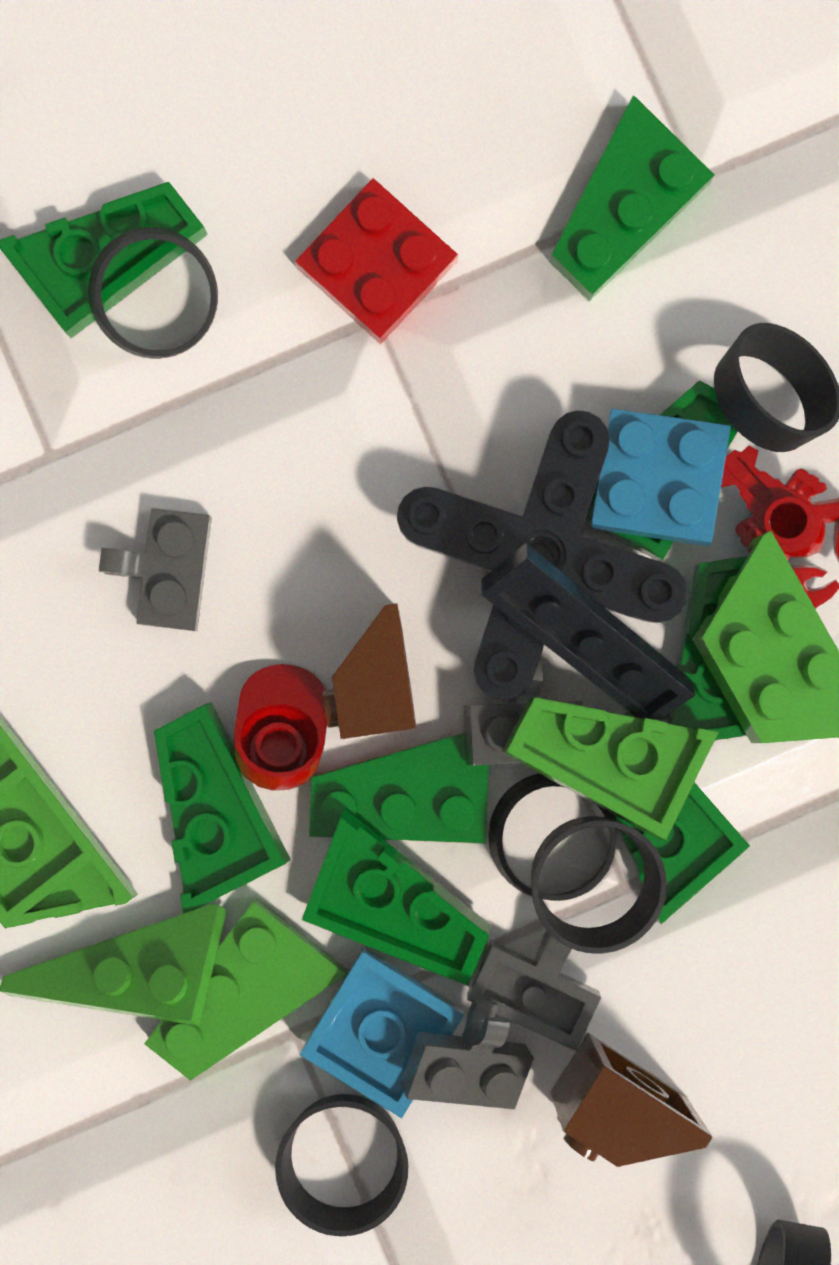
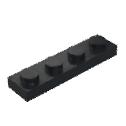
[481,543,695,721]

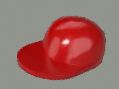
[234,664,327,791]

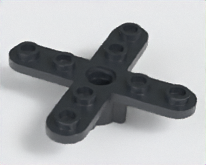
[397,410,688,700]

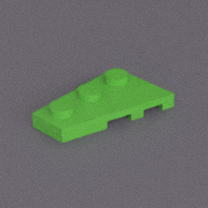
[502,697,719,840]
[144,898,348,1081]

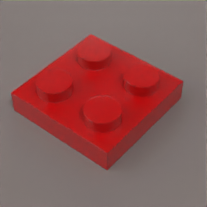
[295,178,458,345]

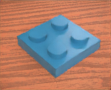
[591,408,731,547]
[300,947,464,1119]

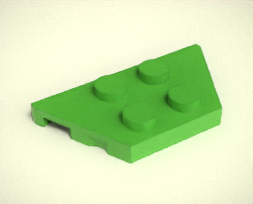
[692,531,839,743]
[0,717,138,929]

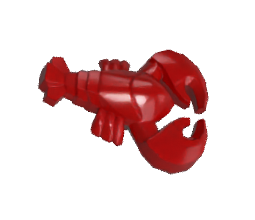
[721,445,839,609]

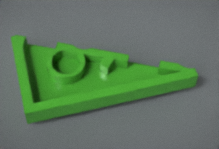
[0,904,227,1026]

